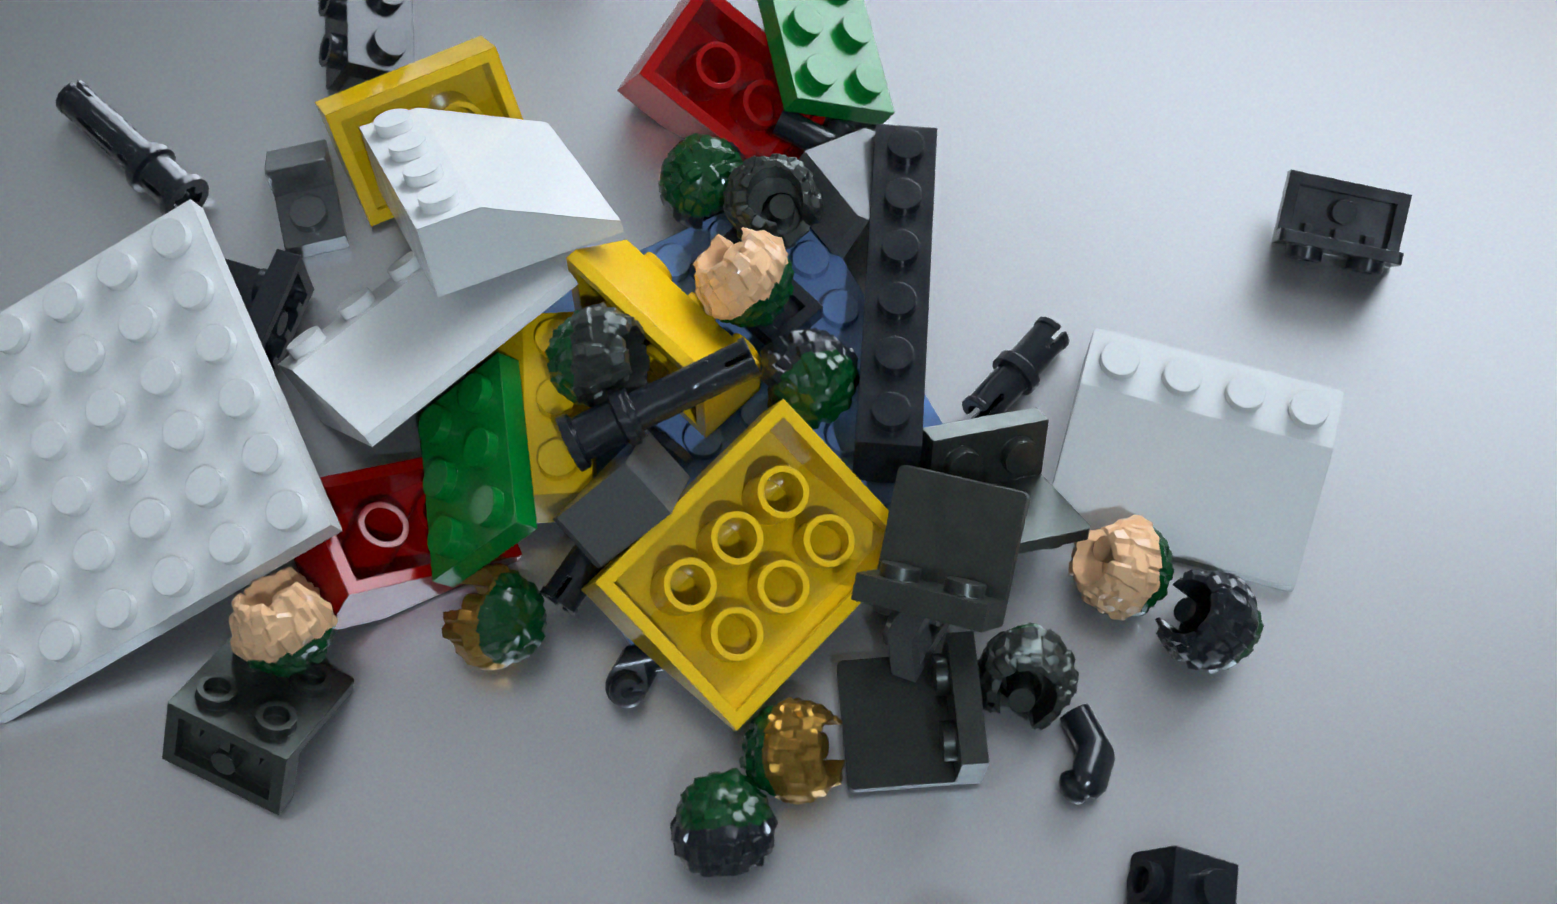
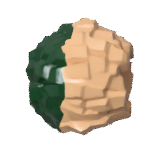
[693,227,794,328]
[1068,515,1174,621]
[229,566,339,678]

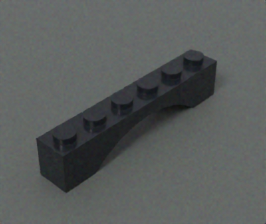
[852,124,937,483]

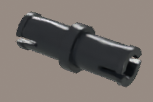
[962,317,1070,419]

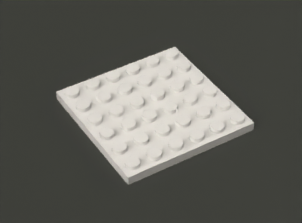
[0,199,342,724]

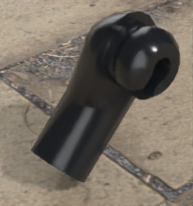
[772,110,856,151]
[605,644,665,708]
[1059,703,1115,805]

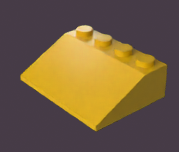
[581,399,889,731]

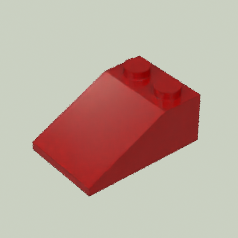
[617,0,826,159]
[294,457,523,630]

